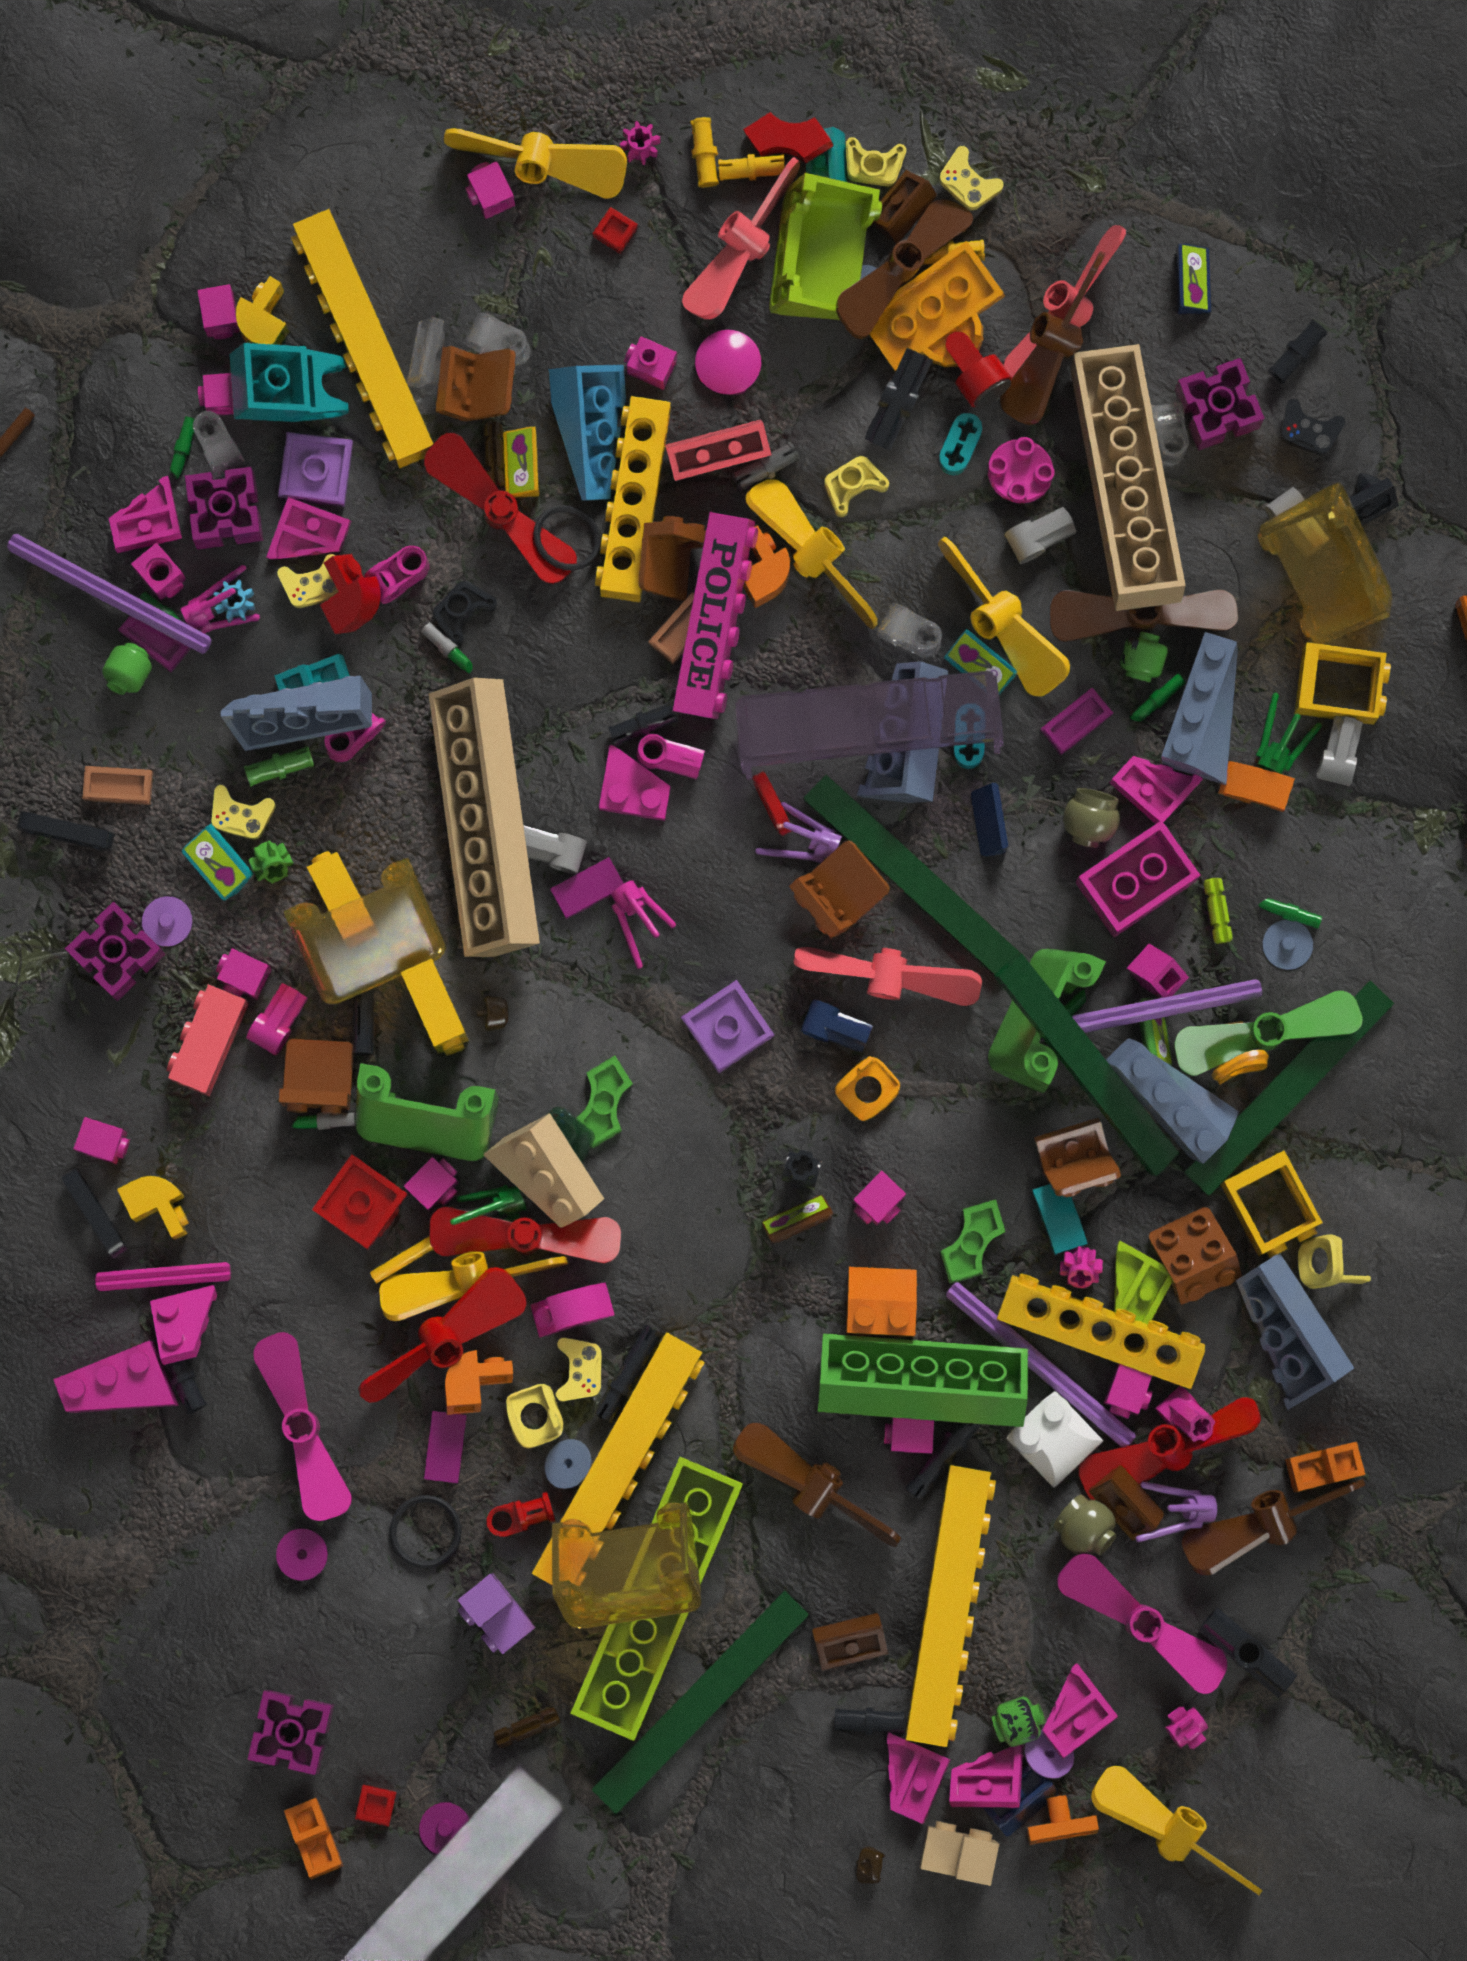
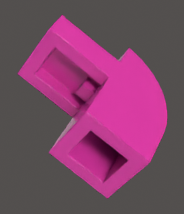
[530,1282,615,1338]

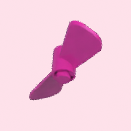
[253,1332,352,1521]
[1057,1553,1227,1694]

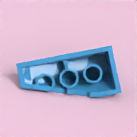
[549,365,626,501]

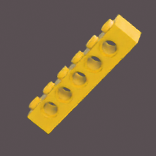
[595,396,671,602]
[997,1274,1205,1389]

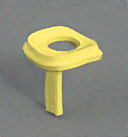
[1298,1234,1371,1289]
[506,1384,564,1448]

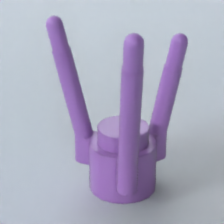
[755,802,842,864]
[1136,1482,1217,1542]

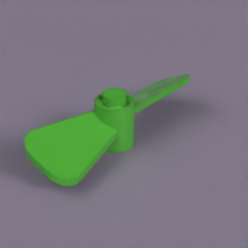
[1174,991,1363,1076]

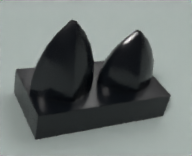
[1329,473,1399,537]

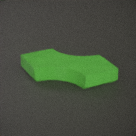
[575,1056,633,1149]
[940,1200,1005,1284]

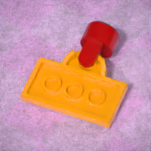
[869,241,1012,408]

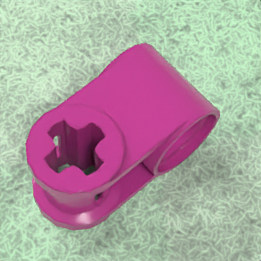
[364,546,430,604]
[324,713,386,763]

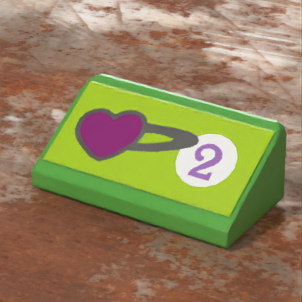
[1138,998,1172,1066]

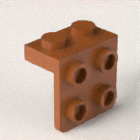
[436,346,516,422]
[639,516,706,601]
[789,841,890,938]
[279,1039,354,1115]
[1034,1118,1121,1197]
[1149,1207,1242,1305]

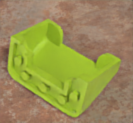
[769,173,882,320]

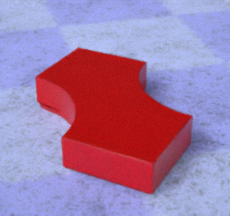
[743,112,833,163]

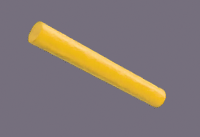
[370,1236,433,1284]

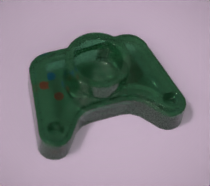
[546,1107,595,1164]

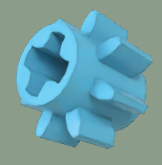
[213,580,255,623]

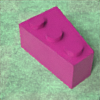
[53,1340,179,1413]

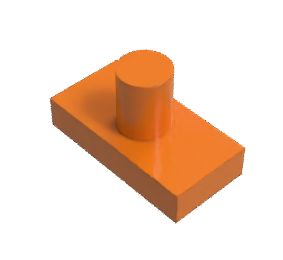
[1027,1795,1099,1845]

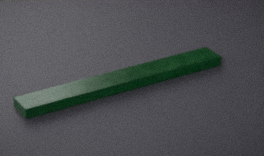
[803,775,1020,975]
[994,953,1179,1177]
[1183,980,1395,1197]
[592,1590,809,1814]

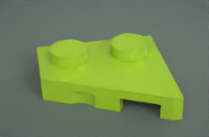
[1114,1241,1172,1324]

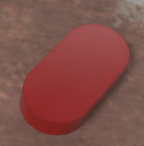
[752,771,792,836]

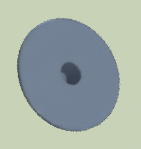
[1263,920,1313,970]
[545,1439,592,1489]

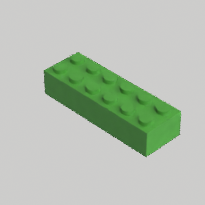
[818,1334,1028,1427]

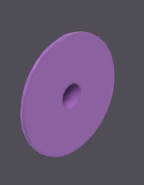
[142,896,192,946]
[1025,1729,1074,1779]

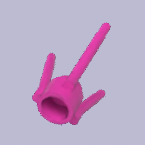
[181,565,260,634]
[611,881,676,969]

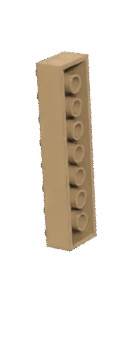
[1071,344,1186,611]
[429,678,540,957]

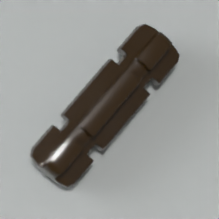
[484,422,505,487]
[493,1707,560,1748]

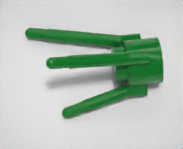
[1256,693,1322,774]
[450,1185,527,1225]

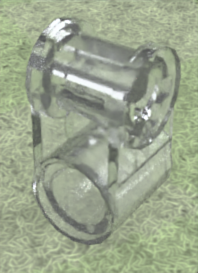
[464,312,531,366]
[1151,398,1189,466]
[193,411,246,479]
[876,603,942,658]

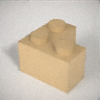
[919,1821,999,1886]

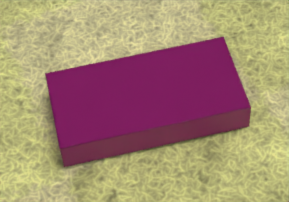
[118,616,191,673]
[1040,688,1113,756]
[550,857,624,920]
[424,1411,467,1483]

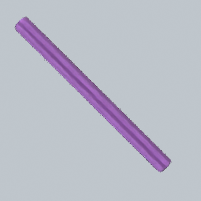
[7,534,212,654]
[1040,979,1262,1041]
[946,1282,1136,1447]

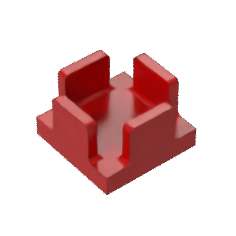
[312,1154,408,1250]

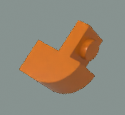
[743,525,790,608]
[445,1350,513,1415]

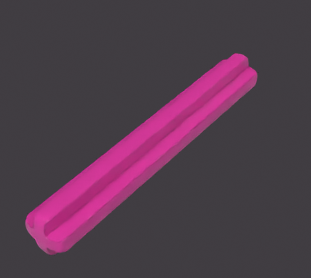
[95,1262,231,1291]

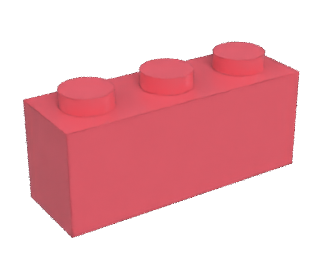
[665,420,771,481]
[166,984,249,1097]

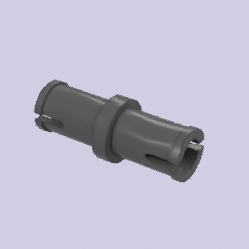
[732,441,800,492]

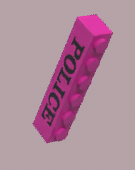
[673,512,758,719]

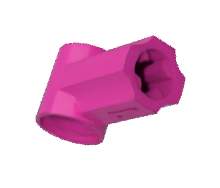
[637,734,705,779]
[246,983,308,1055]
[1155,1386,1215,1441]

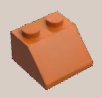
[846,1267,917,1338]

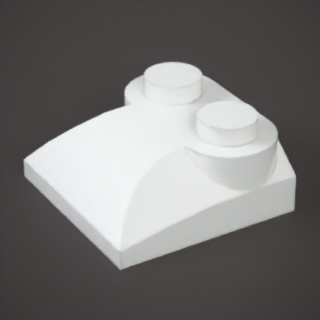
[1006,1391,1103,1488]

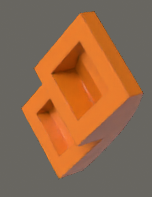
[1218,761,1295,812]
[1285,1442,1365,1492]
[284,1798,343,1880]

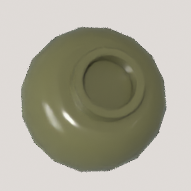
[1063,788,1120,848]
[1053,1494,1117,1556]

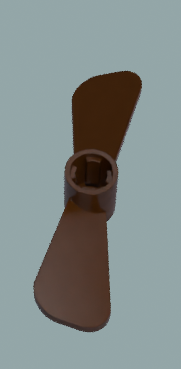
[836,199,973,339]
[1000,251,1106,425]
[1050,590,1238,642]
[733,1423,901,1547]
[1182,1479,1366,1575]

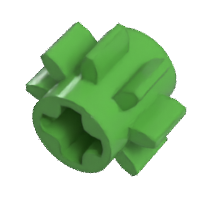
[249,841,293,883]

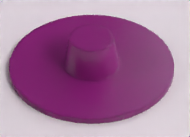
[276,1529,328,1581]
[419,1802,471,1855]

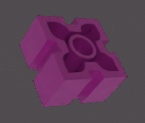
[1174,358,1265,451]
[185,467,264,550]
[65,901,166,1002]
[247,1690,335,1775]

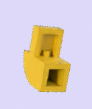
[236,276,289,345]
[117,1176,189,1240]

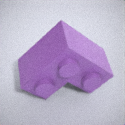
[458,1574,536,1654]

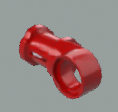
[487,1492,556,1537]

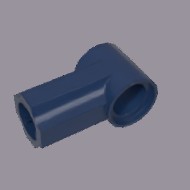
[800,1000,873,1053]

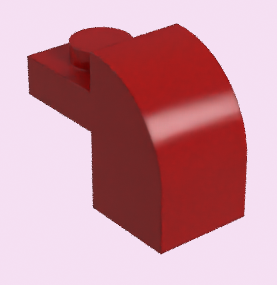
[320,554,381,634]

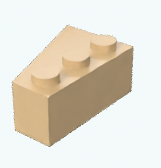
[483,1113,604,1228]

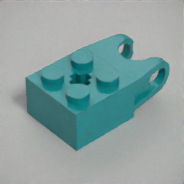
[230,343,349,422]

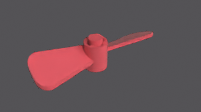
[682,157,800,319]
[1004,225,1126,377]
[793,947,982,1006]

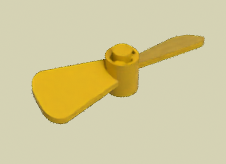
[444,128,627,199]
[746,479,878,630]
[938,537,1070,697]
[379,1252,568,1321]
[1091,1766,1263,1896]

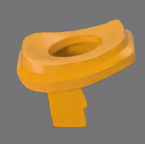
[1212,1021,1269,1085]
[835,1056,900,1121]

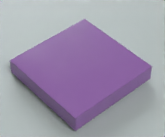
[278,432,353,507]
[681,980,775,1074]

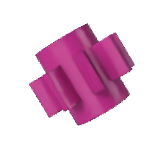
[620,121,661,165]
[1060,1246,1103,1288]
[1165,1706,1208,1750]

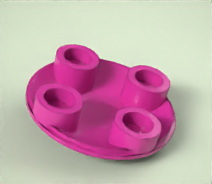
[695,330,761,395]
[987,437,1054,503]

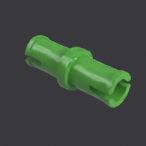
[244,746,314,787]

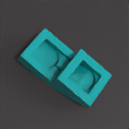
[274,654,350,690]
[1032,1184,1088,1254]

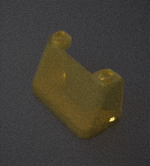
[1258,482,1393,644]
[283,857,446,1004]
[552,1502,701,1628]

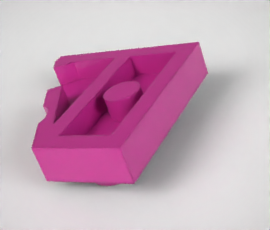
[109,476,182,553]
[266,497,352,560]
[599,745,671,821]
[1109,756,1203,824]
[150,1285,217,1365]
[1042,1663,1118,1759]
[887,1733,951,1824]
[949,1744,1024,1808]

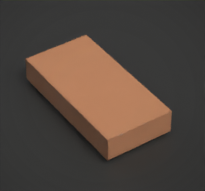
[648,593,694,665]
[82,766,153,805]

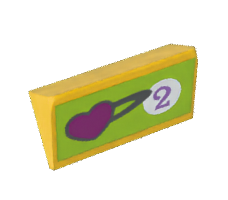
[503,427,539,498]

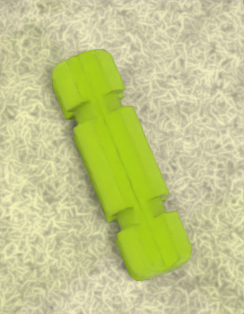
[1204,878,1233,944]

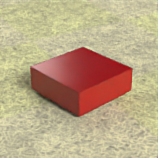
[592,207,638,254]
[355,1784,397,1827]

